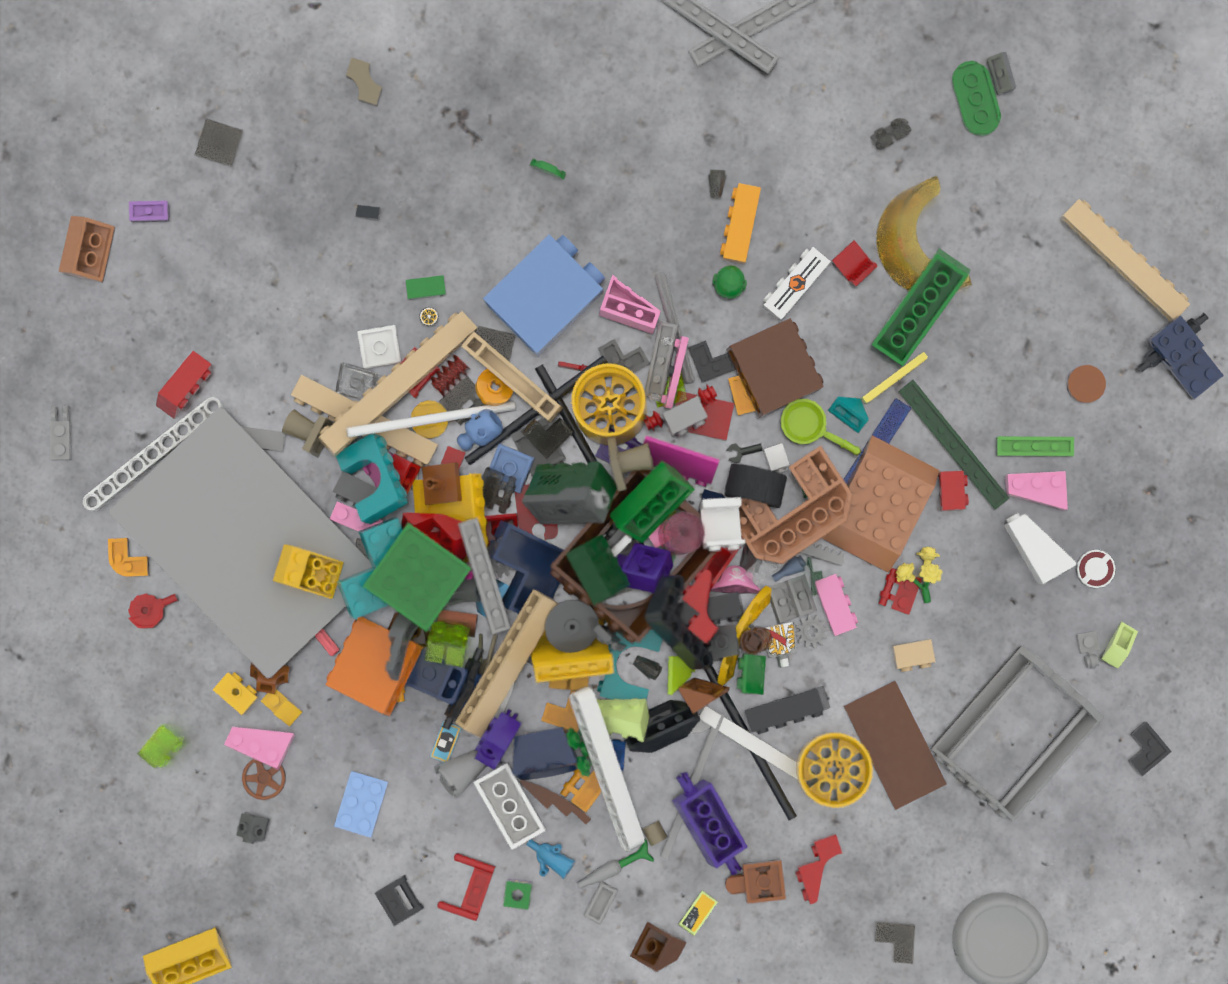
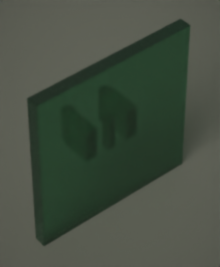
[806,557,823,596]

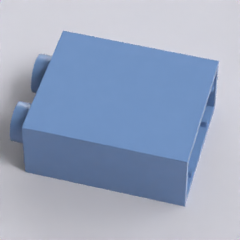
[483,234,605,357]

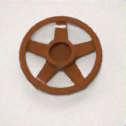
[242,759,285,800]

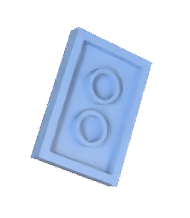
[334,771,388,838]

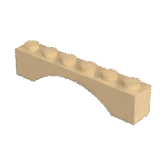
[462,331,563,422]

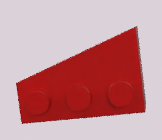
[156,351,212,419]

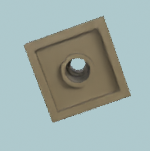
[282,409,334,458]
[607,436,654,491]

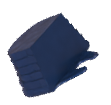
[512,727,578,780]

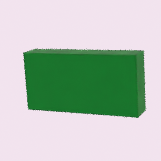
[406,275,446,300]

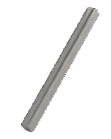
[655,273,694,384]

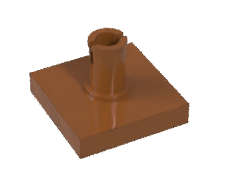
[422,463,462,505]

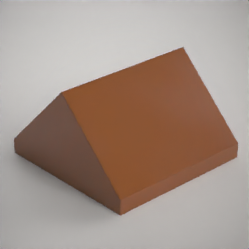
[679,677,729,713]

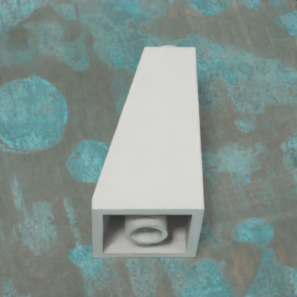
[1004,513,1077,585]

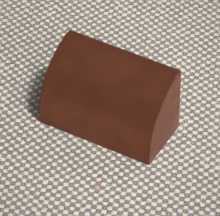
[436,610,478,638]

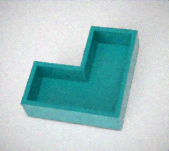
[337,517,403,619]

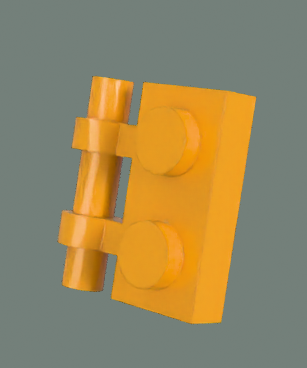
[560,769,602,813]

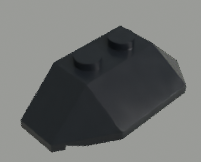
[624,700,701,753]

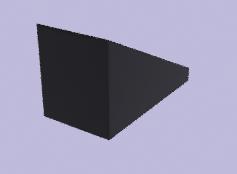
[355,205,381,221]

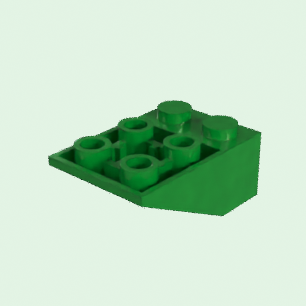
[736,654,766,695]

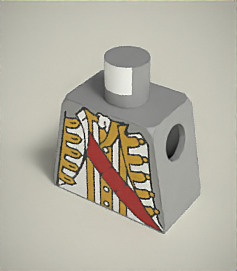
[765,621,796,668]

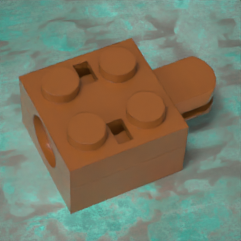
[725,859,786,904]

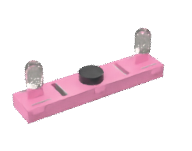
[649,336,689,409]

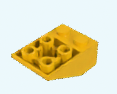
[273,544,344,599]

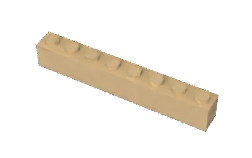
[1061,199,1190,322]
[291,375,439,467]
[455,589,558,737]

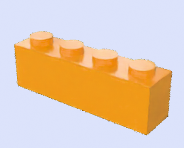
[720,183,761,264]

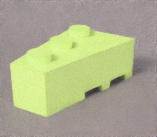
[596,699,649,742]

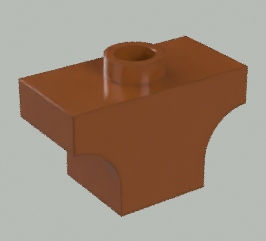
[250,662,290,694]

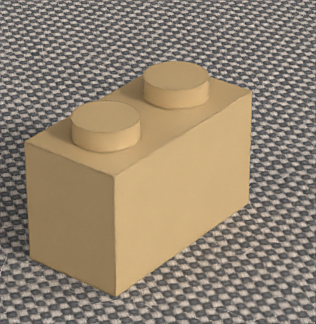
[892,639,935,672]

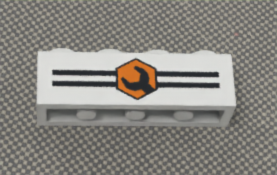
[763,247,831,321]

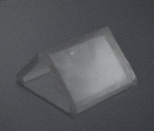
[335,362,380,400]

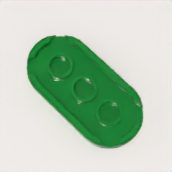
[952,61,1001,136]

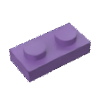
[129,200,169,221]

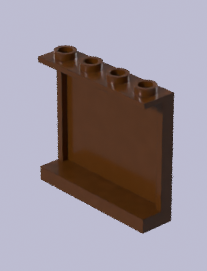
[726,318,824,418]

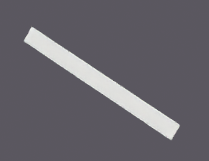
[699,706,826,791]

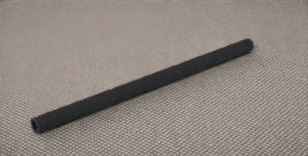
[464,355,608,465]

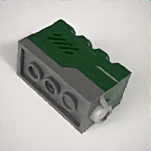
[522,461,617,524]

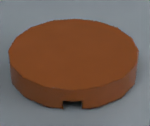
[1067,365,1106,403]

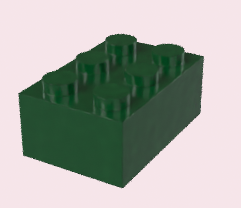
[566,534,630,605]

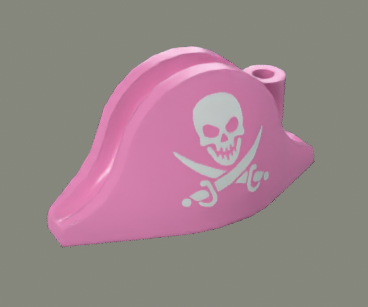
[710,565,760,594]

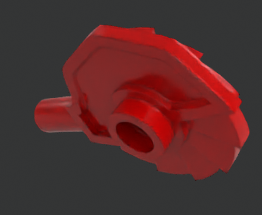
[128,593,178,628]

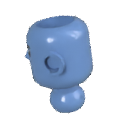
[457,409,503,451]

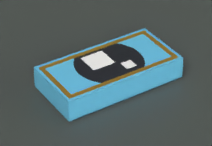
[430,721,462,762]

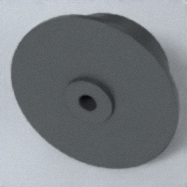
[545,600,599,653]

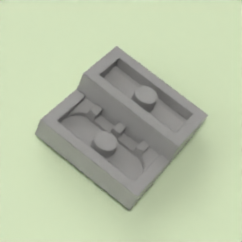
[768,574,817,624]

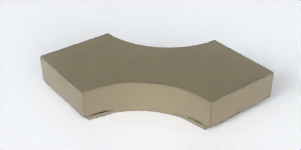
[346,58,382,106]

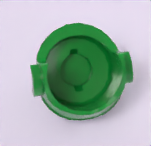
[712,265,747,299]

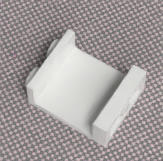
[699,498,745,551]

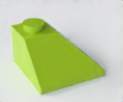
[667,656,695,695]

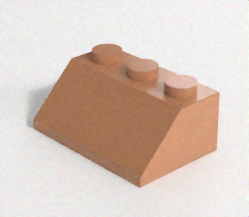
[58,216,115,282]

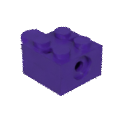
[616,543,673,593]
[474,709,522,770]

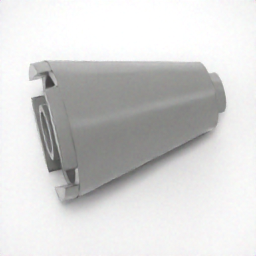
[434,750,486,799]

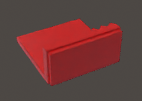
[832,240,878,286]

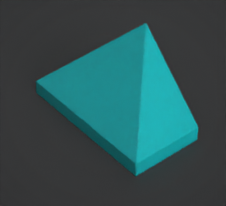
[828,397,869,433]

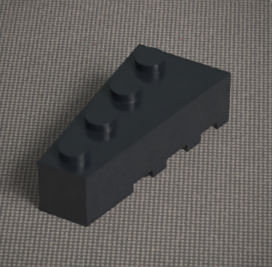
[674,592,744,627]
[745,686,831,734]

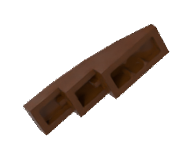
[519,780,591,825]

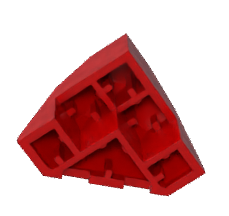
[401,512,467,561]

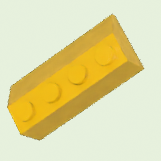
[143,928,232,984]

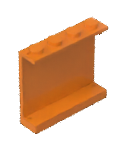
[325,617,423,716]

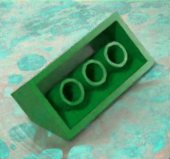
[610,461,695,543]

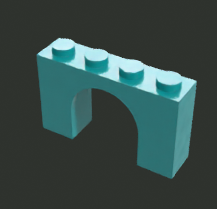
[336,433,408,524]
[597,630,663,700]

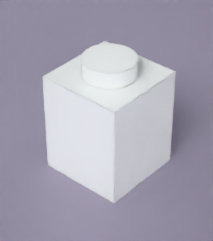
[763,443,790,473]

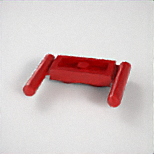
[437,853,495,921]

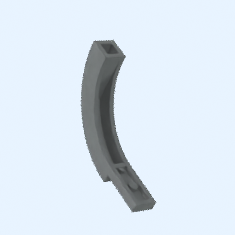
[385,577,480,681]

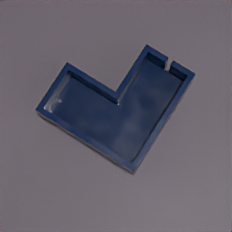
[487,520,564,614]

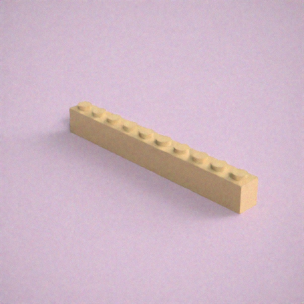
[319,311,478,457]

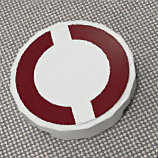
[1077,550,1116,588]

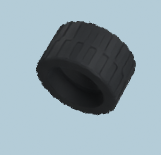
[724,463,787,508]

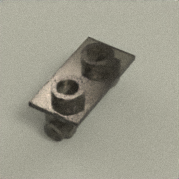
[870,118,911,150]

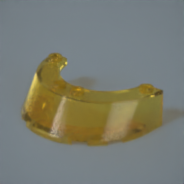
[876,176,972,292]

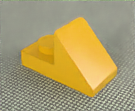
[261,689,302,726]

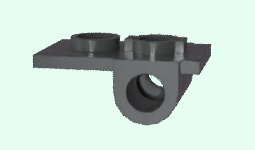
[693,624,740,662]

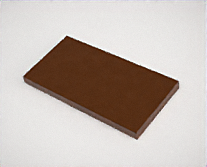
[843,681,947,810]

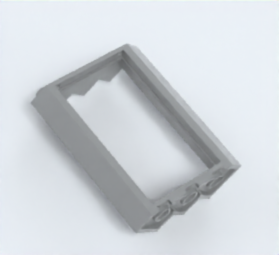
[931,645,1104,822]

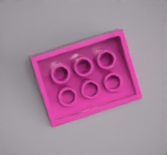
[643,436,720,487]

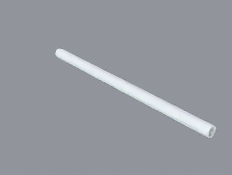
[346,401,516,437]

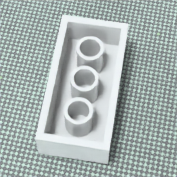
[474,763,546,850]

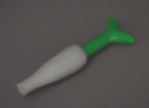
[577,839,654,889]

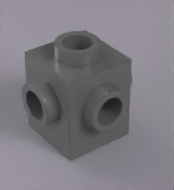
[236,813,268,844]

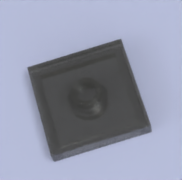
[195,119,243,167]

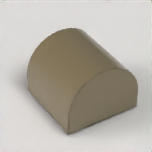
[642,820,668,846]

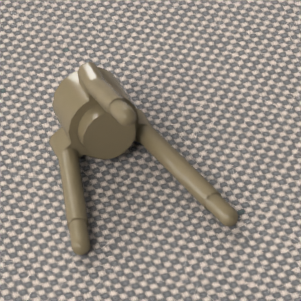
[478,634,497,675]

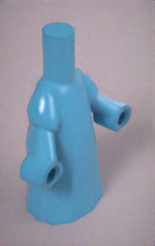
[526,839,576,879]

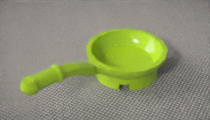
[781,399,861,455]

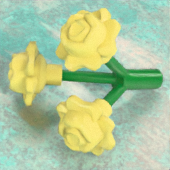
[896,547,943,603]

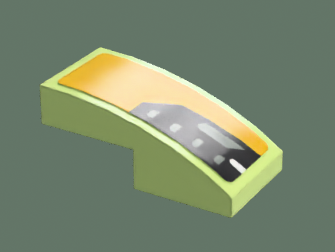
[678,891,718,936]

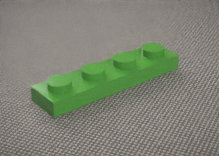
[997,436,1074,456]

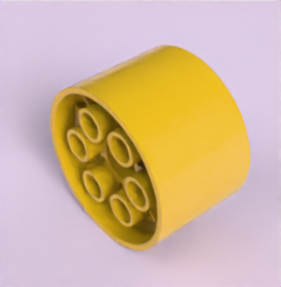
[572,364,647,445]
[796,732,873,807]

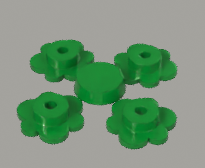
[566,728,592,777]

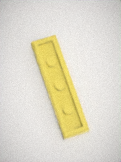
[861,352,928,404]

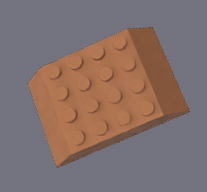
[821,435,940,572]

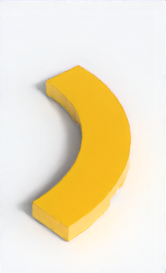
[717,586,772,685]

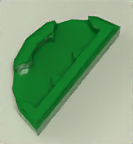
[529,159,566,180]

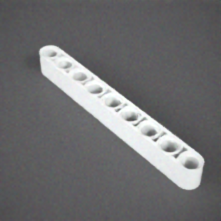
[83,397,223,511]
[569,686,645,852]

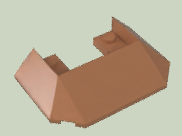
[739,446,853,564]

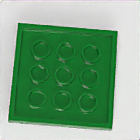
[363,523,471,632]

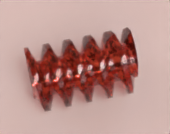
[430,355,471,397]

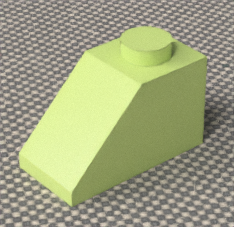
[1102,622,1138,668]

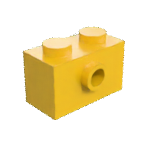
[213,672,259,715]

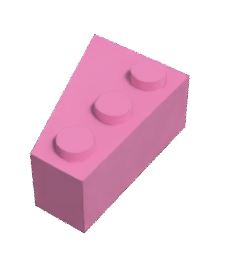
[599,275,661,334]
[224,727,295,770]

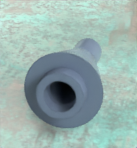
[772,555,806,582]

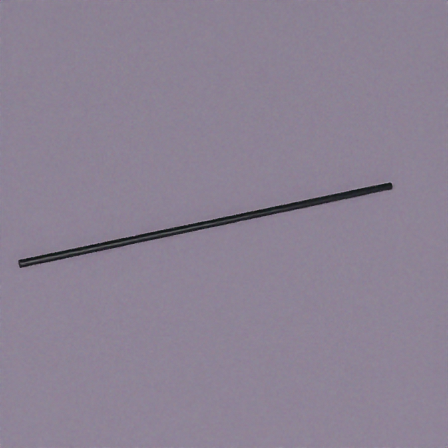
[535,364,797,820]

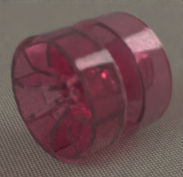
[658,512,705,555]

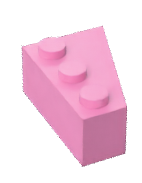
[1005,471,1068,511]

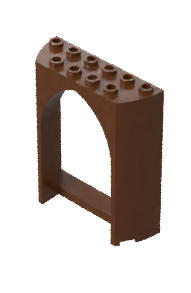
[550,469,717,644]

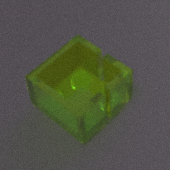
[424,621,470,667]
[137,723,184,769]

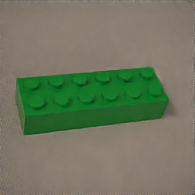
[872,248,971,366]

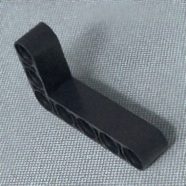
[645,575,713,670]

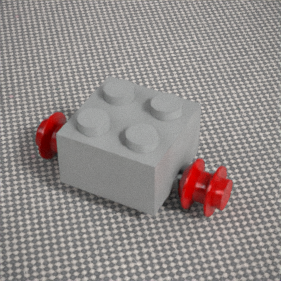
[643,384,717,438]

